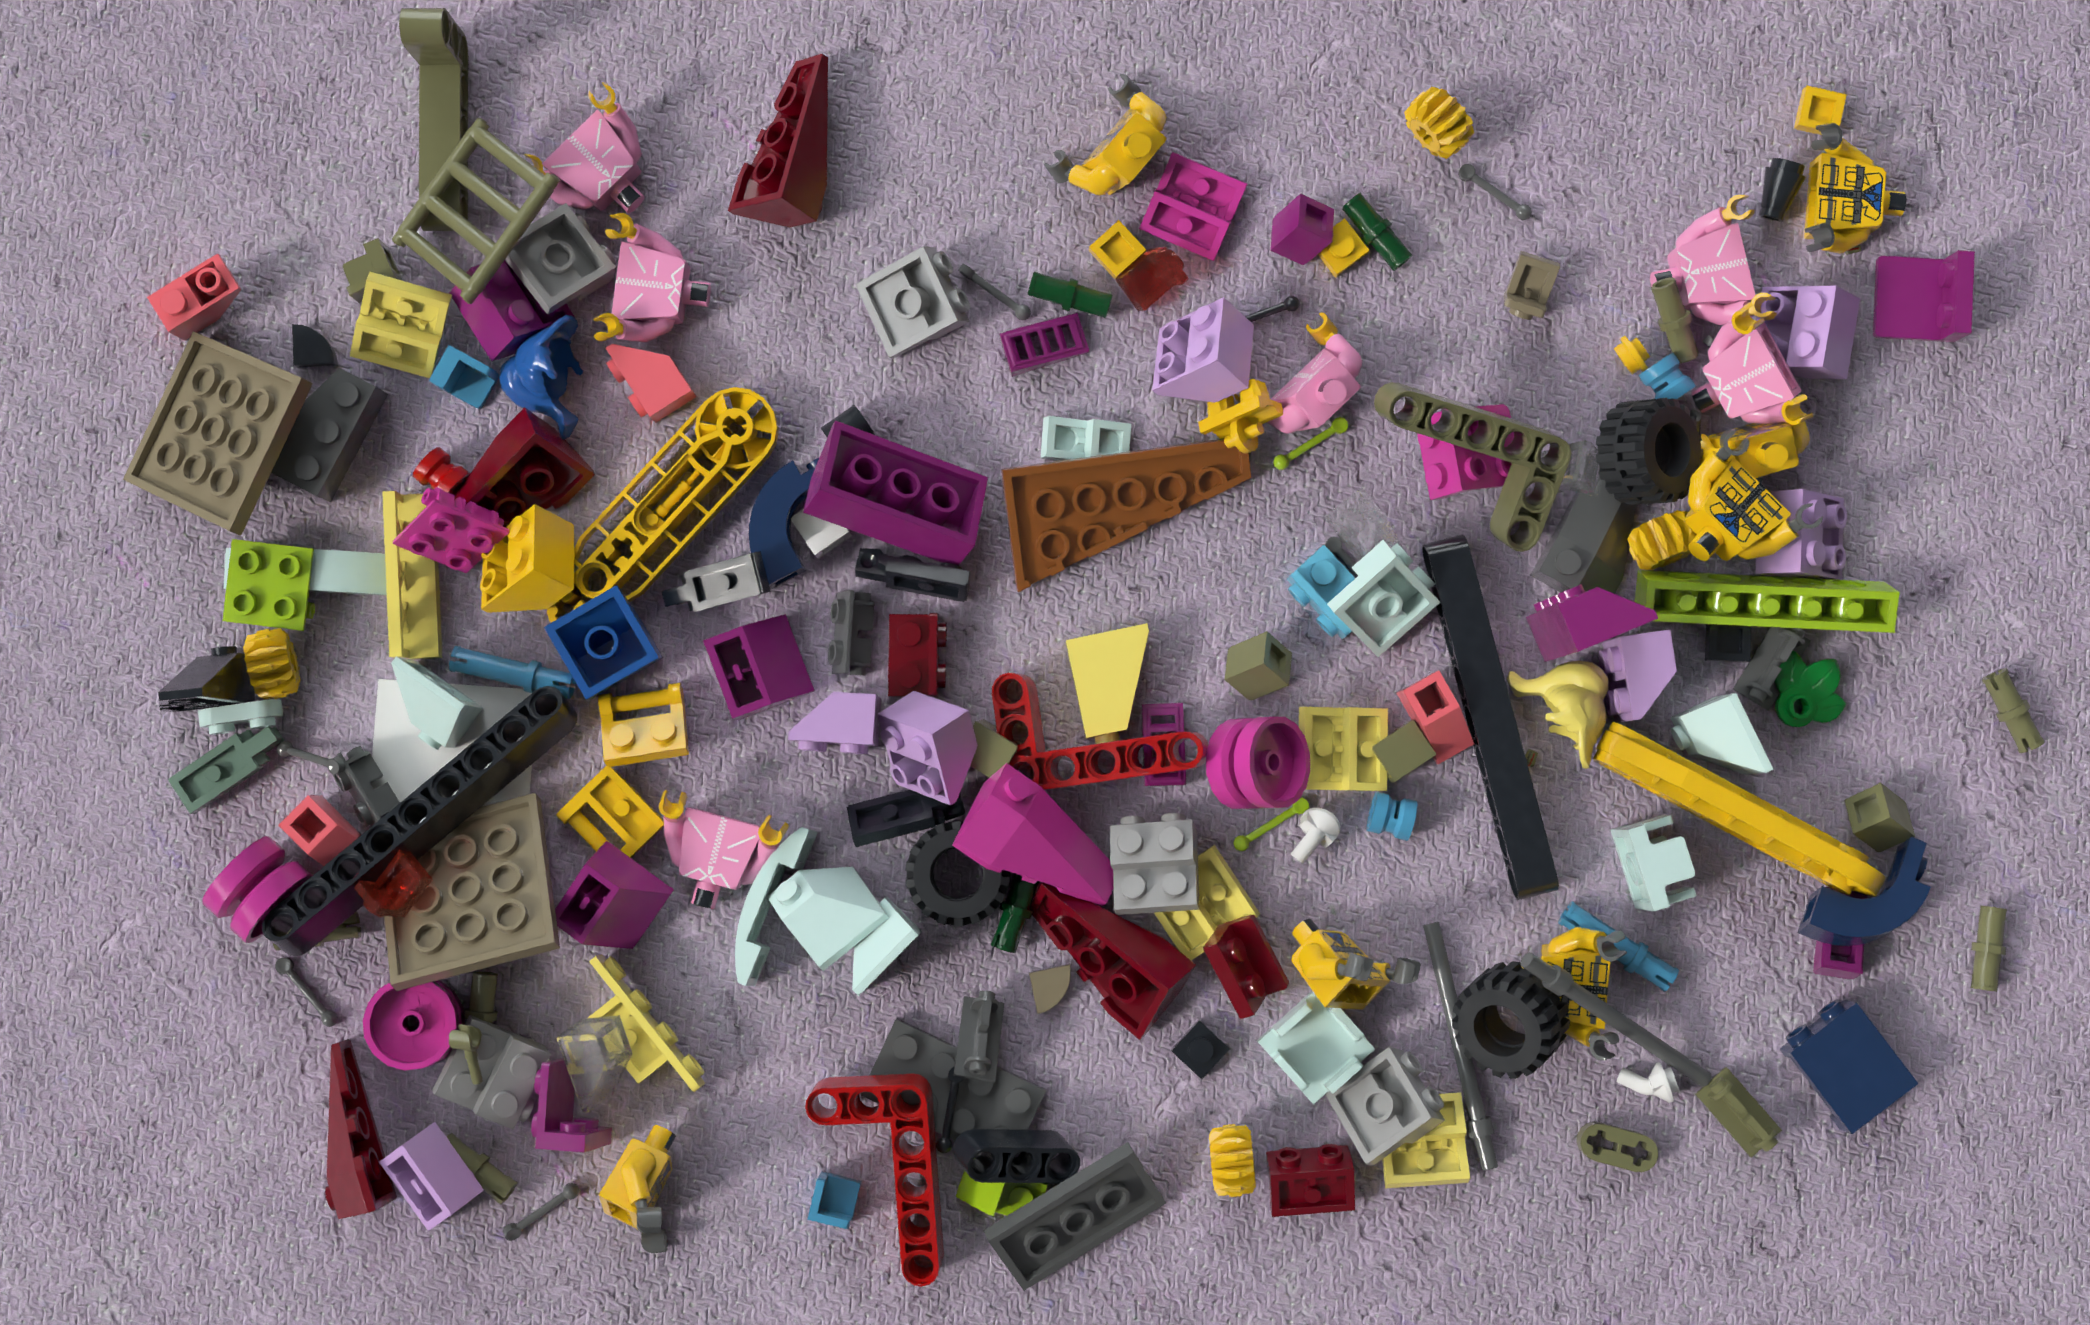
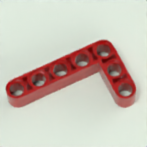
[992,673,1208,790]
[805,1073,944,1287]

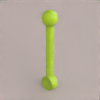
[1273,417,1348,470]
[1233,798,1309,851]

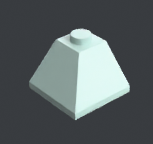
[391,656,483,750]
[1671,693,1773,774]
[767,867,889,971]
[852,897,922,996]

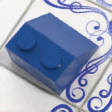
[544,585,663,700]

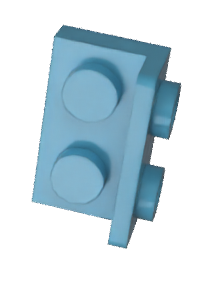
[1287,545,1355,639]

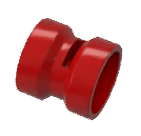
[412,447,470,495]

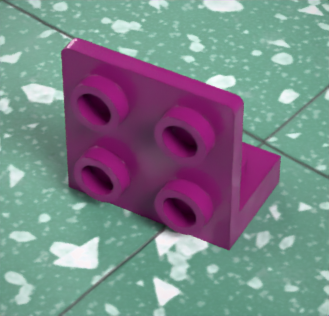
[1873,250,1975,343]
[531,1057,612,1153]

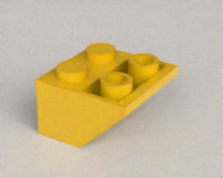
[480,504,574,613]

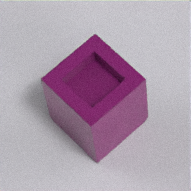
[1270,193,1334,265]

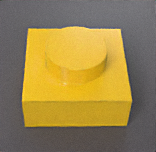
[1794,85,1847,135]
[1317,218,1369,278]
[1088,220,1146,280]

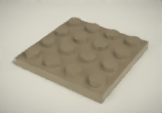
[123,331,313,536]
[382,793,560,991]

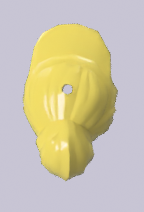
[1506,661,1608,769]

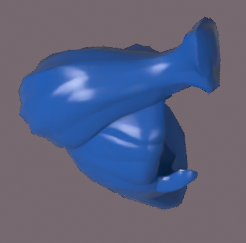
[499,315,584,440]

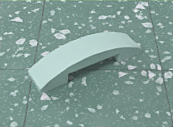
[223,548,387,596]
[735,827,818,986]

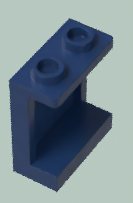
[1780,999,1918,1134]

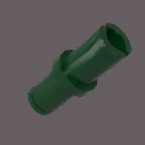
[1342,192,1413,271]
[1028,272,1113,318]
[991,874,1039,953]

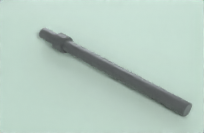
[1423,922,1498,1170]
[1521,952,1712,1087]

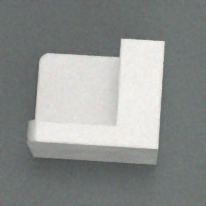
[791,509,852,559]

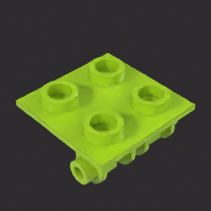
[222,539,315,631]

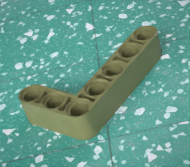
[399,8,469,231]
[1374,382,1571,552]

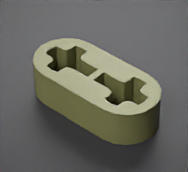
[1576,1121,1658,1172]

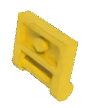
[598,682,689,767]
[556,766,664,858]

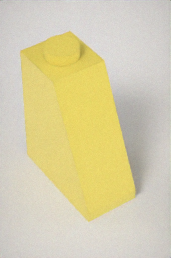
[1066,623,1149,744]

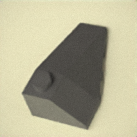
[1530,457,1637,594]

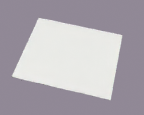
[371,679,532,823]

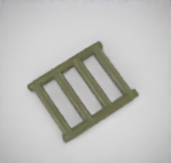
[392,118,560,304]

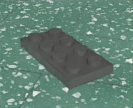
[860,1018,1046,1159]
[983,1142,1166,1291]

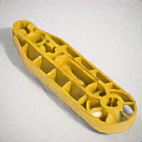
[547,387,779,623]
[1593,722,1886,897]

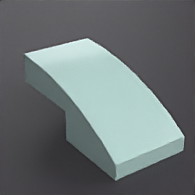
[1041,416,1131,460]

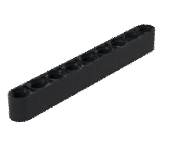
[1422,534,1559,901]
[262,686,577,957]

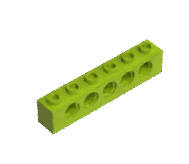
[1634,570,1900,633]

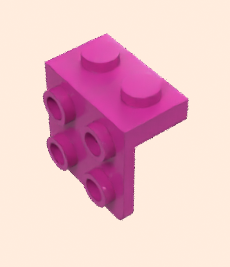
[1417,404,1514,500]

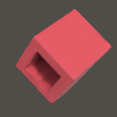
[147,253,242,341]
[605,344,697,423]
[1396,670,1474,765]
[278,795,361,878]

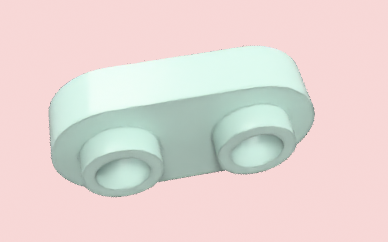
[198,699,283,735]

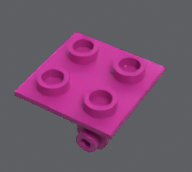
[393,487,509,573]

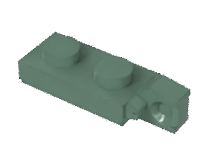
[168,726,285,814]

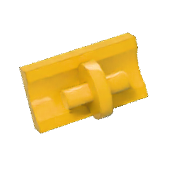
[1198,379,1283,454]

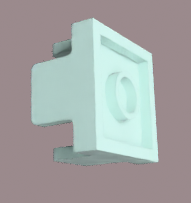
[1610,815,1697,911]
[1257,991,1375,1105]

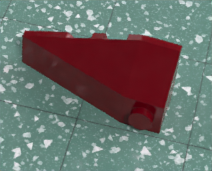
[728,53,828,228]
[454,407,595,527]
[1030,883,1196,1040]
[325,1039,397,1219]

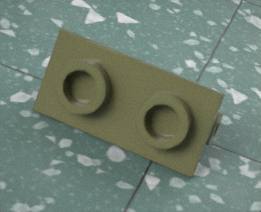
[1695,1067,1782,1158]

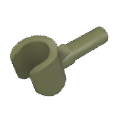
[449,1024,483,1084]

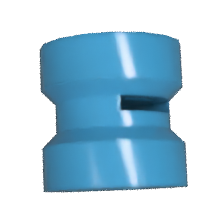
[1638,352,1696,399]
[1366,791,1418,841]

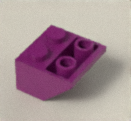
[449,260,575,362]
[703,614,815,721]
[555,841,674,949]

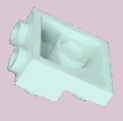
[1327,540,1440,657]

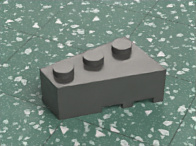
[271,368,388,502]

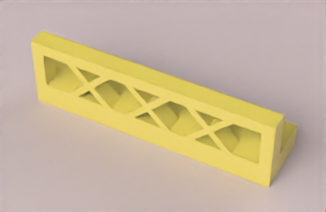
[382,491,443,660]

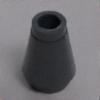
[1759,158,1806,222]

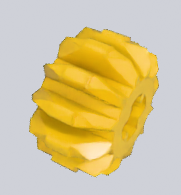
[1404,86,1474,159]
[1627,510,1697,570]
[243,628,301,699]
[1209,1124,1256,1197]

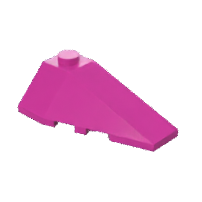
[952,763,1114,906]

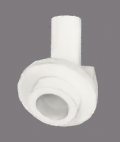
[1290,808,1341,864]
[1616,1062,1679,1103]

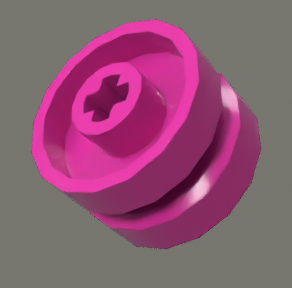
[1206,716,1310,809]
[202,836,313,943]
[363,980,465,1071]

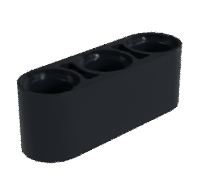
[953,1129,1080,1183]

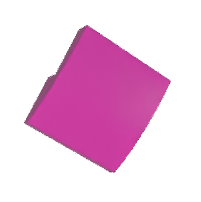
[1139,152,1248,261]

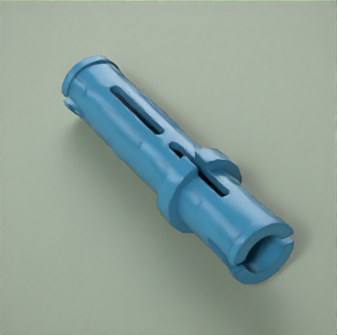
[449,646,576,699]
[1558,901,1679,992]

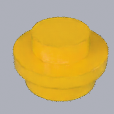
[1613,335,1650,375]

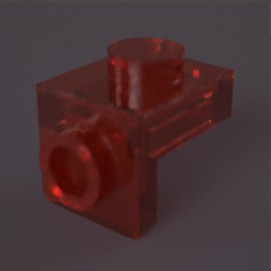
[1115,247,1189,312]
[355,850,433,918]

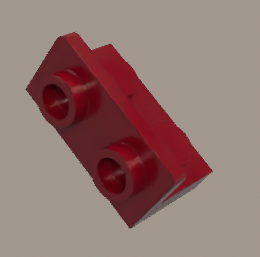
[888,613,947,697]
[1203,915,1289,1019]
[1266,1144,1355,1217]

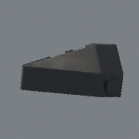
[158,646,255,712]

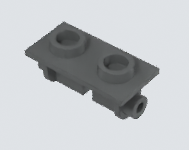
[828,590,875,676]
[1733,627,1811,711]
[332,746,400,827]
[953,990,1005,1083]

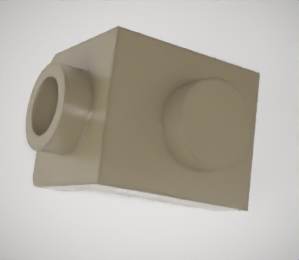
[1503,251,1560,320]

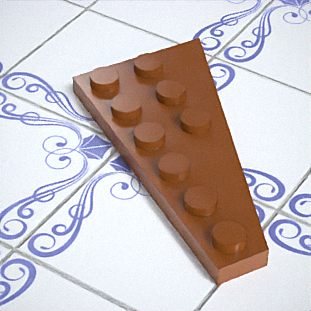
[1001,439,1251,592]

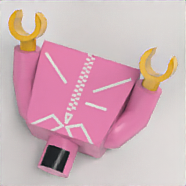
[524,82,645,214]
[1650,195,1777,326]
[593,213,711,342]
[1692,302,1813,425]
[1234,312,1362,434]
[659,790,789,909]

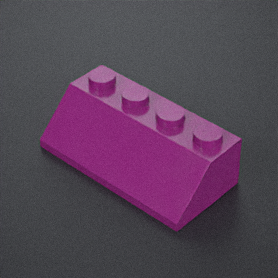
[803,420,988,566]
[1526,584,1658,662]

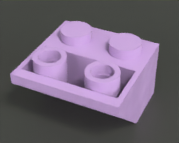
[1757,286,1860,379]
[1152,297,1254,403]
[1755,489,1847,580]
[1598,630,1677,723]
[877,691,978,805]
[788,692,881,754]
[379,1122,484,1231]

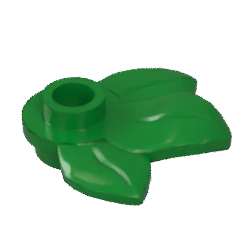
[1775,650,1846,727]

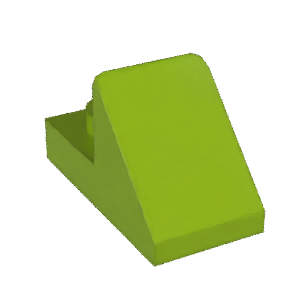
[955,1158,1048,1217]

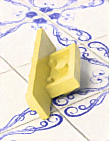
[587,954,705,1092]

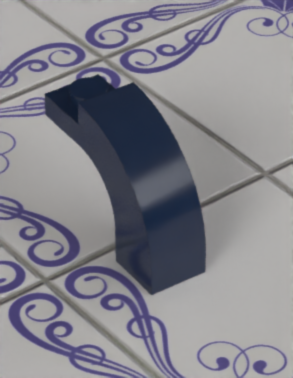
[749,458,819,590]
[1797,837,1931,946]

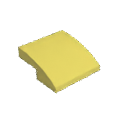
[350,272,452,378]
[1299,707,1388,791]
[1154,845,1260,960]
[1382,1092,1470,1189]

